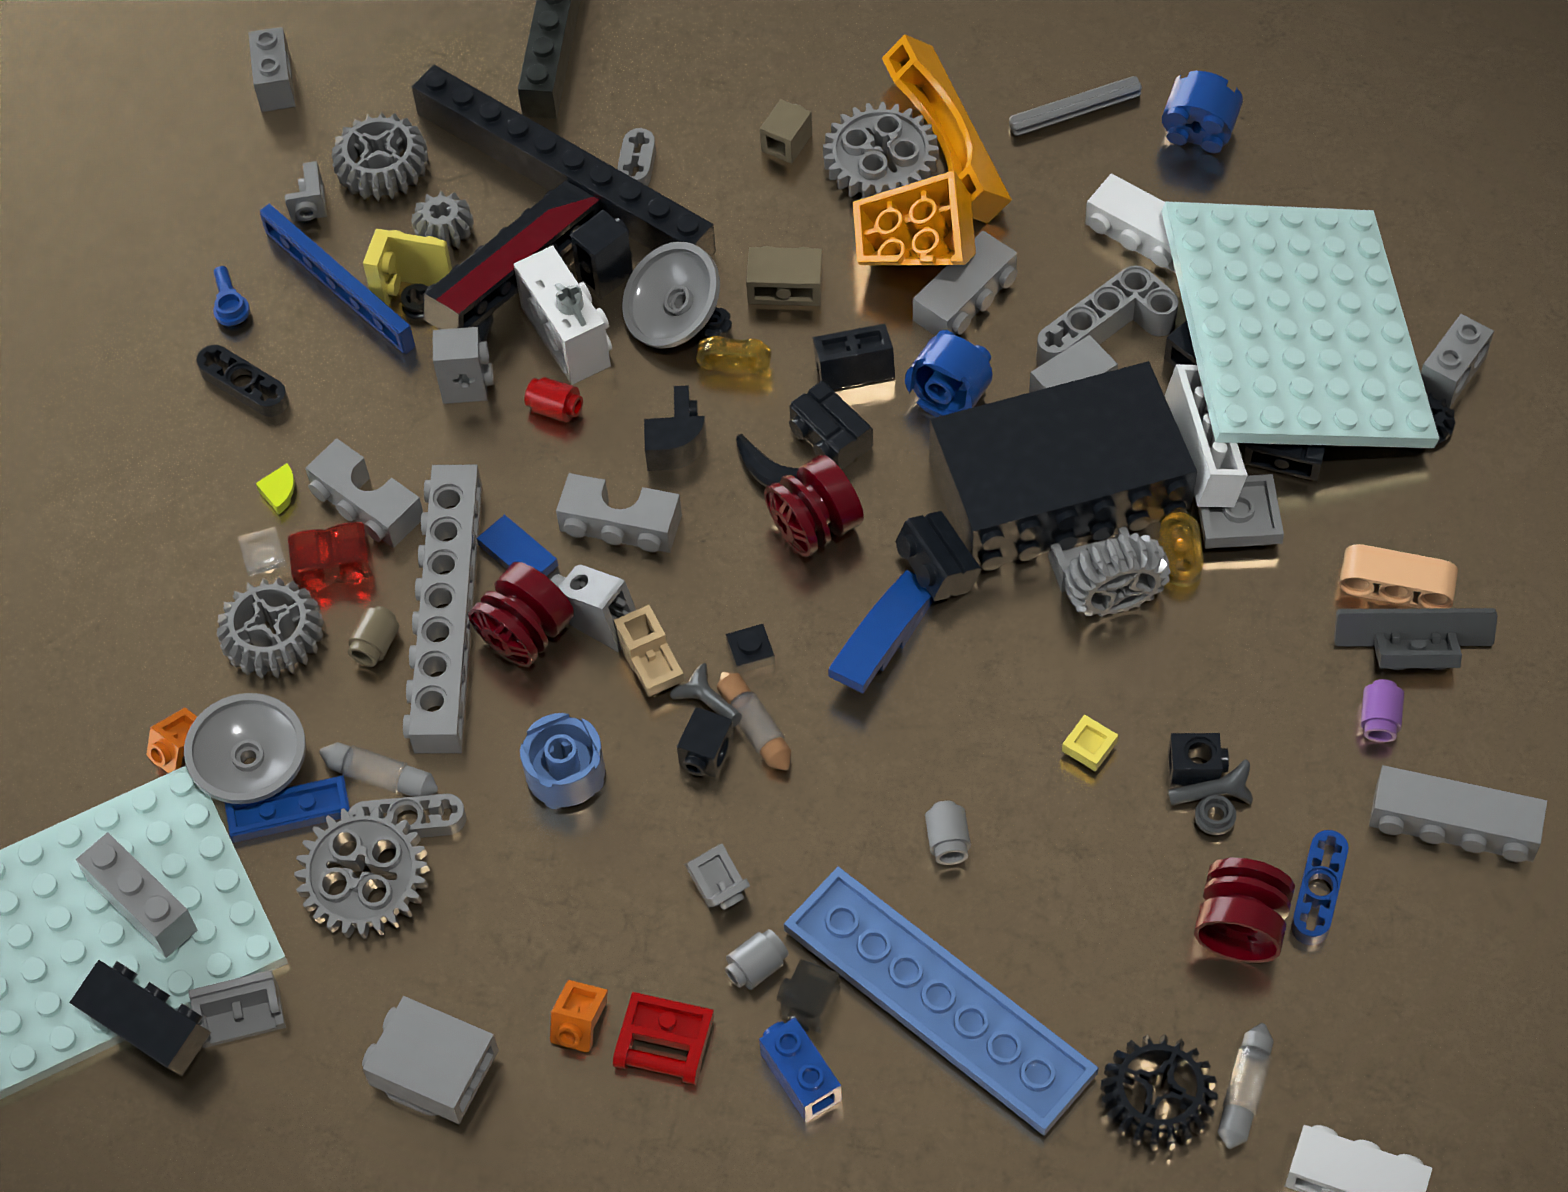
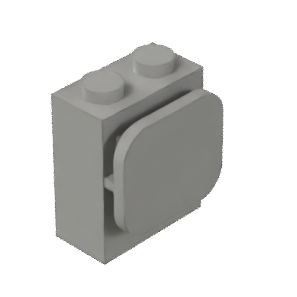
[362,996,499,1124]

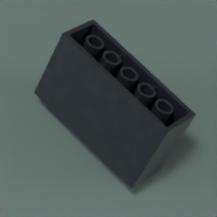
[929,361,1197,570]

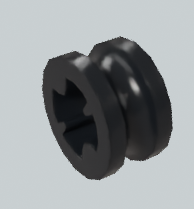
[401,284,428,319]

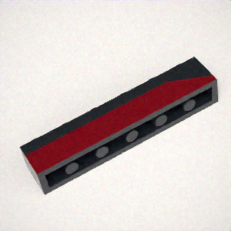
[423,180,599,330]

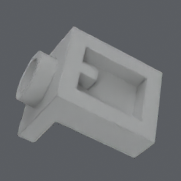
[285,161,327,222]

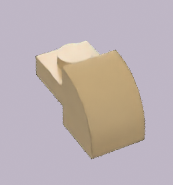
[613,605,685,697]

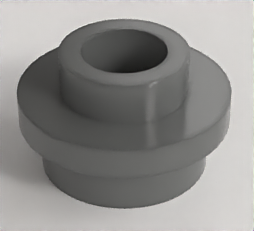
[1195,795,1236,835]

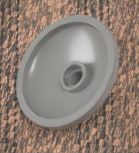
[622,242,720,348]
[184,693,306,804]

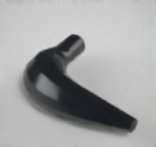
[736,434,799,487]

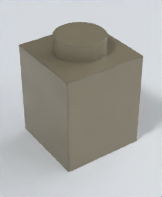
[760,99,812,164]

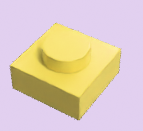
[1062,714,1118,772]

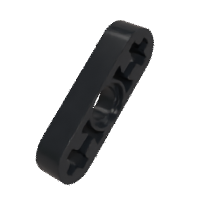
[196,345,289,417]

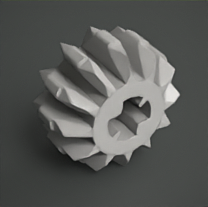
[411,190,474,249]

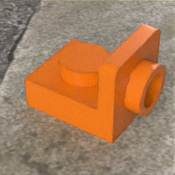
[146,708,197,773]
[550,980,608,1052]

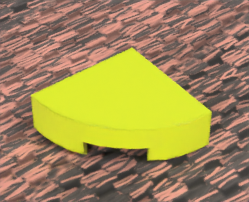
[256,463,295,515]

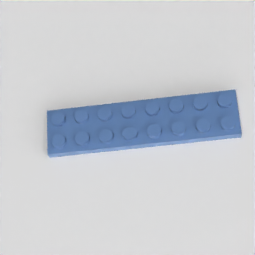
[784,866,1099,1136]

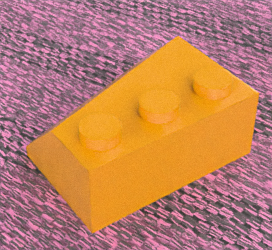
[853,170,976,265]

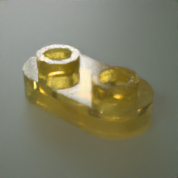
[696,336,772,374]
[1159,512,1204,587]

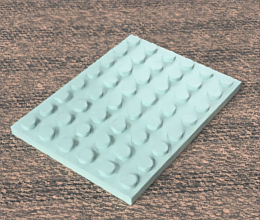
[1161,201,1439,448]
[0,766,288,1100]

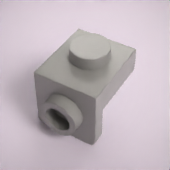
[684,843,750,910]

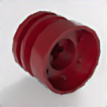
[764,455,864,557]
[468,562,574,667]
[1194,857,1295,963]

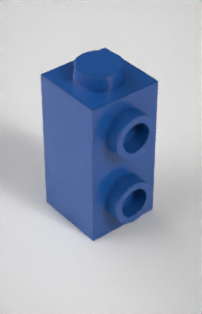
[759,1017,842,1122]

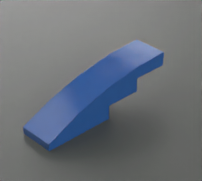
[828,570,934,694]

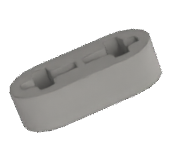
[618,128,656,186]

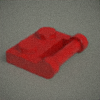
[613,992,714,1085]

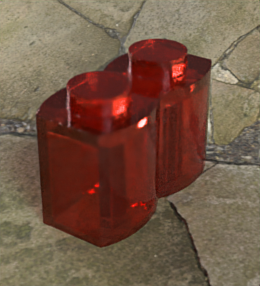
[288,522,373,592]

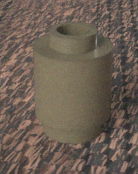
[347,606,400,667]

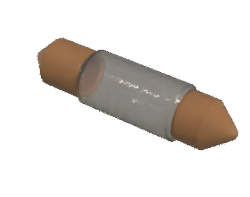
[717,672,792,770]

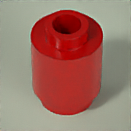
[524,377,583,423]

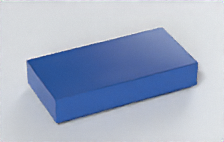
[477,514,558,576]

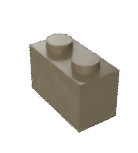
[746,246,823,306]

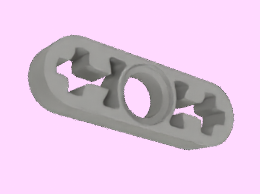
[348,794,466,838]

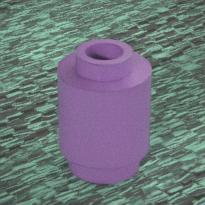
[1360,679,1404,742]

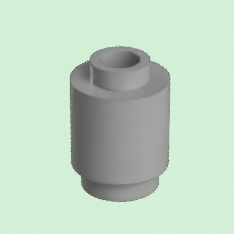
[925,801,971,865]
[725,929,789,990]

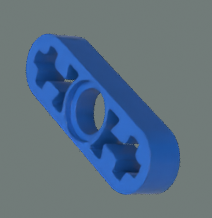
[1291,830,1349,945]

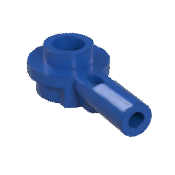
[213,266,250,326]

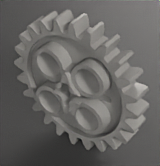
[823,102,939,199]
[294,805,430,939]

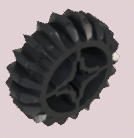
[1100,1034,1218,1151]

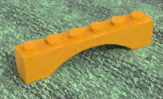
[882,34,1012,223]

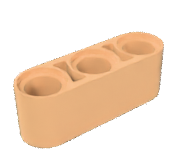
[1339,544,1458,609]

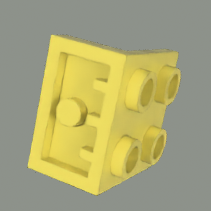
[363,229,452,306]

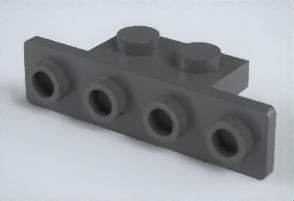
[1334,608,1498,670]

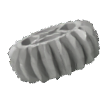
[332,111,428,202]
[1064,533,1171,617]
[217,577,324,679]

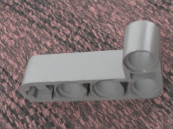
[1036,265,1179,367]

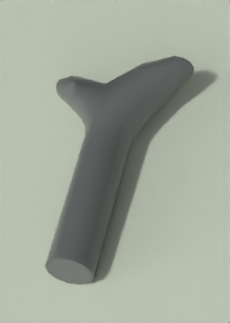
[670,663,742,727]
[1168,759,1253,805]

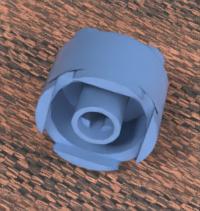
[520,713,605,809]

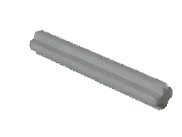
[1009,76,1142,136]

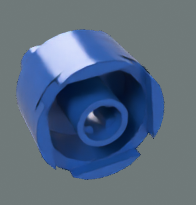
[1162,71,1243,153]
[905,330,993,417]

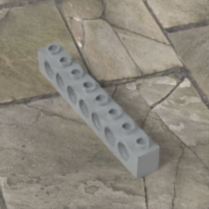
[403,465,482,753]

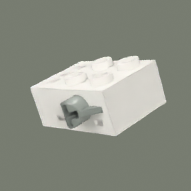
[513,246,613,385]

